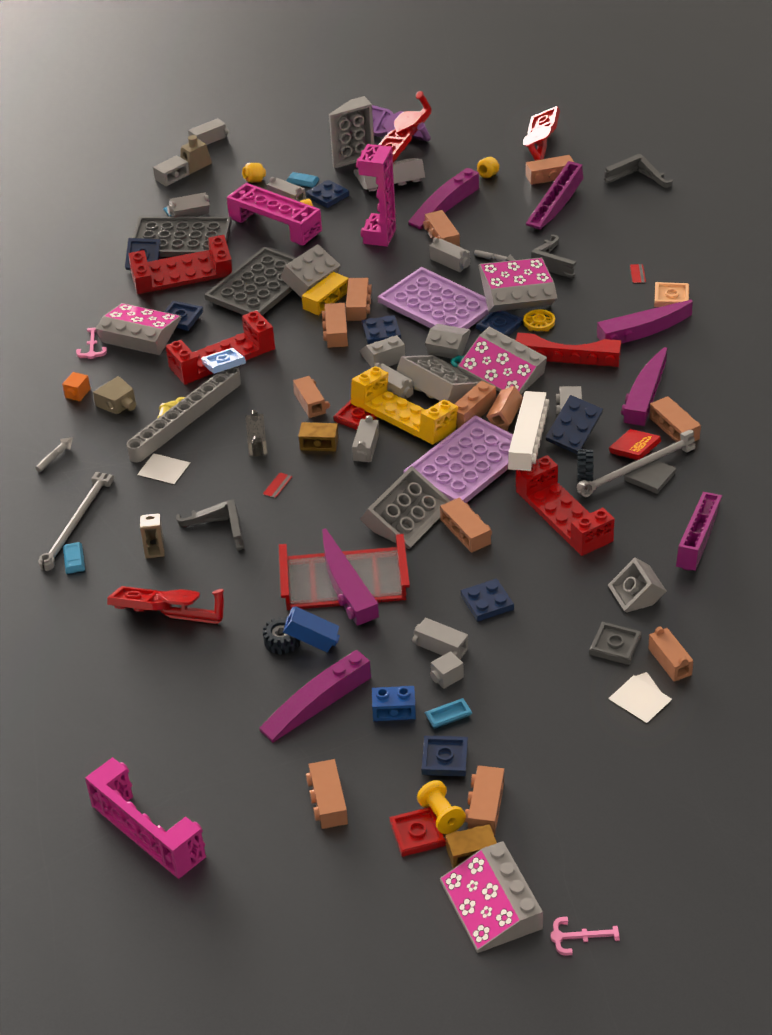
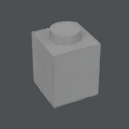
[430,651,464,689]

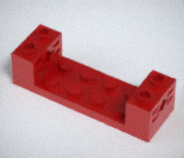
[128,235,232,294]
[166,310,275,385]
[516,455,615,556]

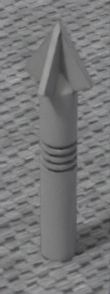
[474,250,515,262]
[35,437,73,472]

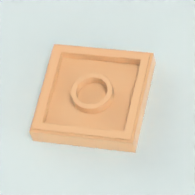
[654,282,689,307]

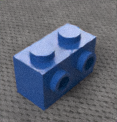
[372,686,416,721]

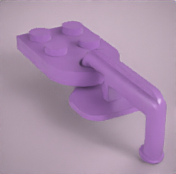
[372,105,431,141]

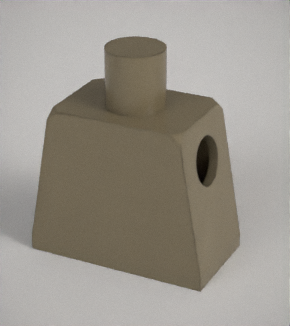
[180,135,212,174]
[93,376,136,414]
[140,514,165,559]

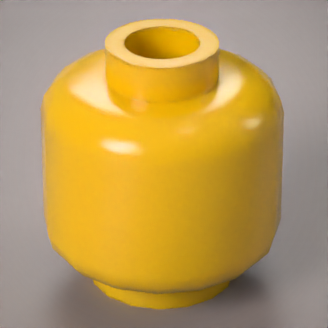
[477,157,499,178]
[242,163,266,183]

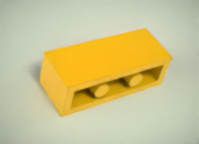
[302,272,349,315]

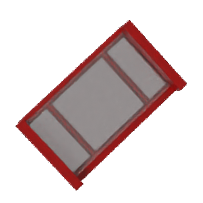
[279,534,410,610]

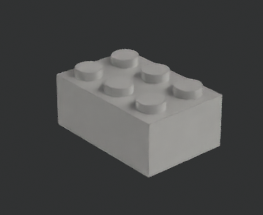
[280,244,341,298]

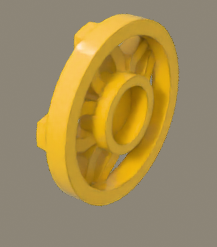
[523,309,555,332]

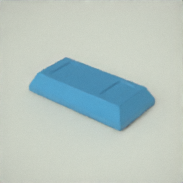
[286,172,320,188]
[63,542,85,574]
[425,698,472,729]

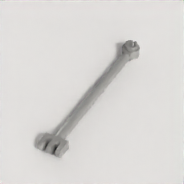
[577,430,696,497]
[38,472,114,571]

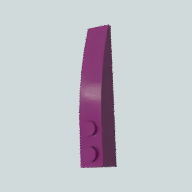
[526,161,584,229]
[408,168,479,230]
[597,299,693,343]
[621,347,668,426]
[676,492,722,571]
[322,528,379,626]
[259,650,371,743]

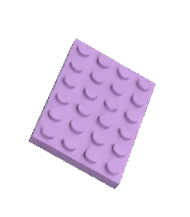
[377,267,490,329]
[403,415,513,503]

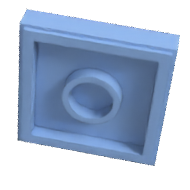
[201,348,246,374]

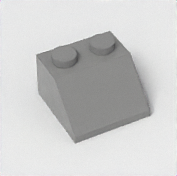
[425,324,471,358]
[360,335,405,368]
[608,557,667,612]

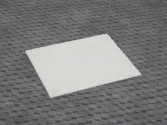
[137,454,190,484]
[608,675,672,723]

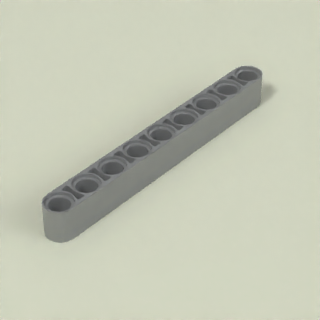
[127,366,241,462]

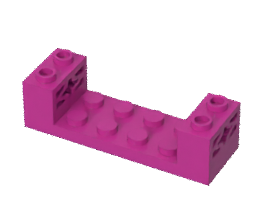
[356,144,396,247]
[227,183,322,245]
[85,757,206,879]

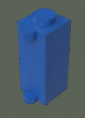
[283,606,340,652]

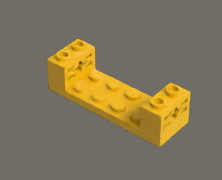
[351,366,458,445]

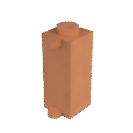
[293,376,330,418]
[486,386,523,431]
[648,626,693,682]

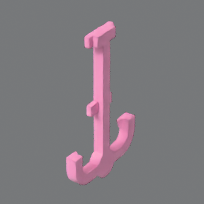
[76,328,107,359]
[551,917,620,956]

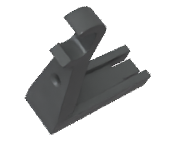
[604,153,673,188]
[531,234,576,279]
[176,499,245,551]

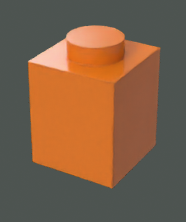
[62,372,91,401]

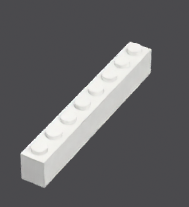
[508,391,549,471]

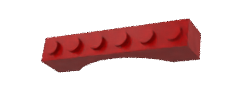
[516,333,621,367]

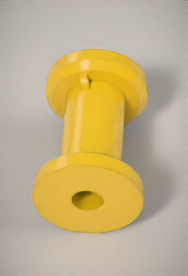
[417,780,466,834]

